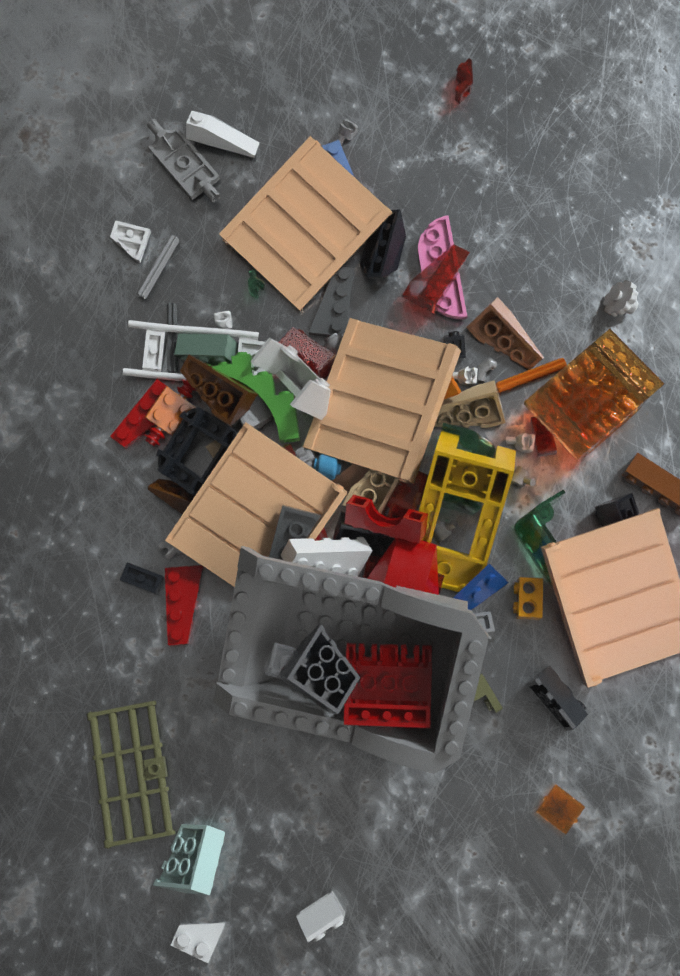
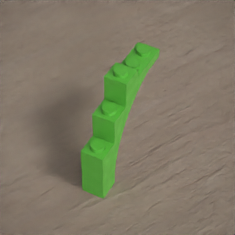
[208,352,300,443]

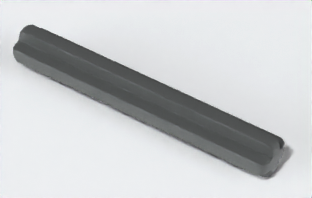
[167,303,178,373]

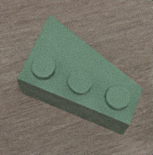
[174,333,239,366]

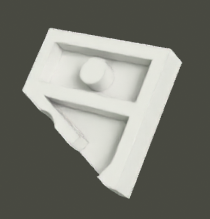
[110,221,151,263]
[171,922,226,963]

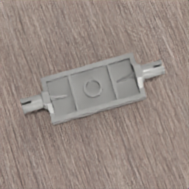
[147,119,221,202]

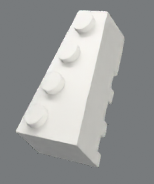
[281,537,372,577]

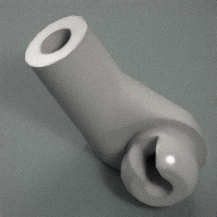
[477,358,497,384]

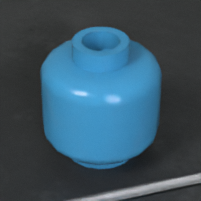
[314,454,341,480]

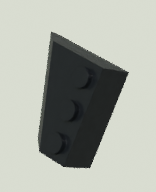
[279,624,360,714]
[527,666,588,731]

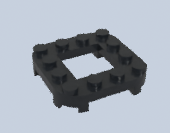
[156,407,238,496]

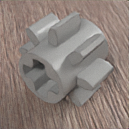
[294,447,315,468]

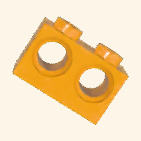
[513,577,543,620]

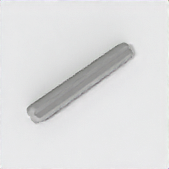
[137,235,179,299]

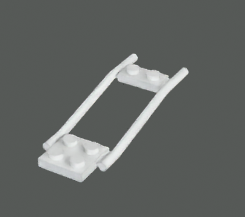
[123,320,273,381]

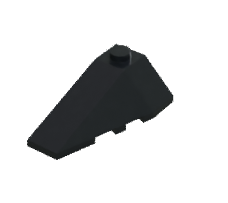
[333,511,395,559]

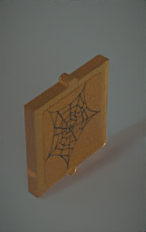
[536,784,585,834]

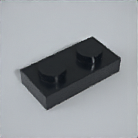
[120,562,164,595]

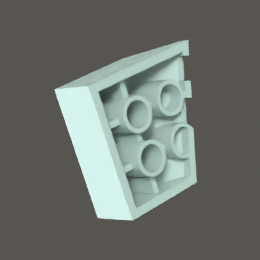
[153,824,225,895]

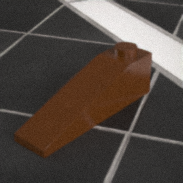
[180,354,258,425]

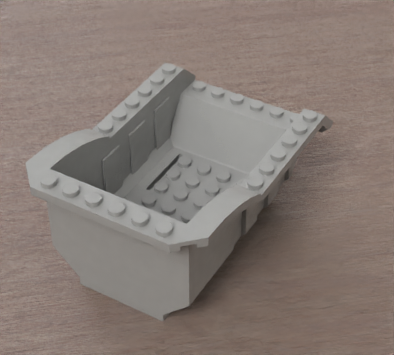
[213,546,489,774]

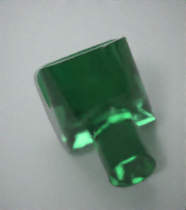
[248,269,265,298]

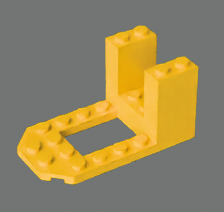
[419,431,516,592]

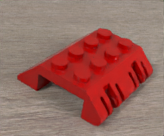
[344,643,432,728]

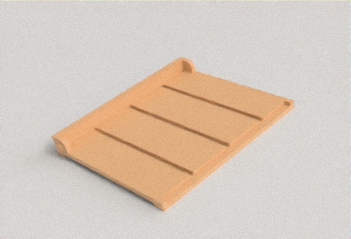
[219,136,393,311]
[303,318,461,484]
[165,422,347,587]
[541,508,680,688]

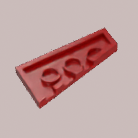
[110,379,171,449]
[165,565,204,646]

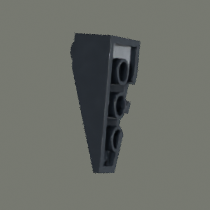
[595,493,639,527]

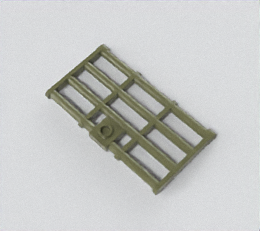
[86,701,176,849]

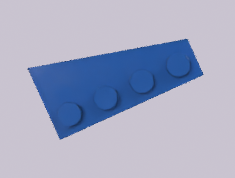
[453,563,509,610]

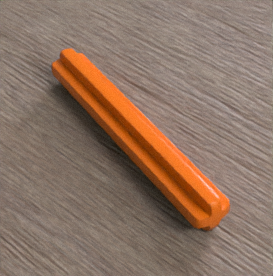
[496,358,567,393]

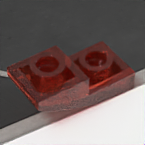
[530,415,557,457]

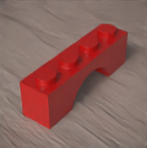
[345,495,428,543]

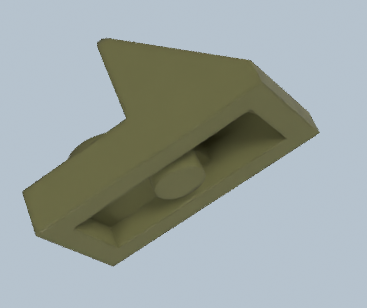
[474,673,503,713]

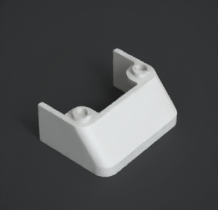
[250,338,331,420]

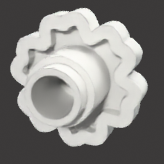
[603,280,638,317]

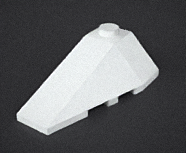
[186,111,259,158]

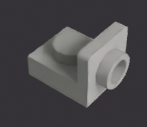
[474,611,495,643]

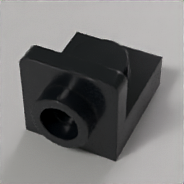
[444,331,466,359]

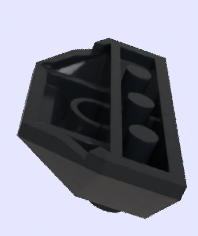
[360,209,406,278]

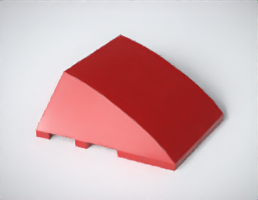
[367,538,439,595]

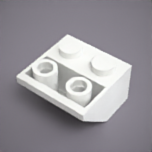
[296,891,345,942]

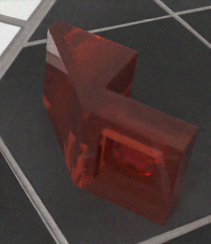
[455,58,473,104]

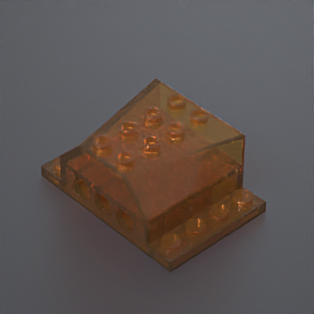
[524,329,664,460]

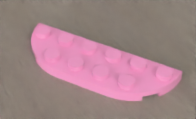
[418,215,467,319]

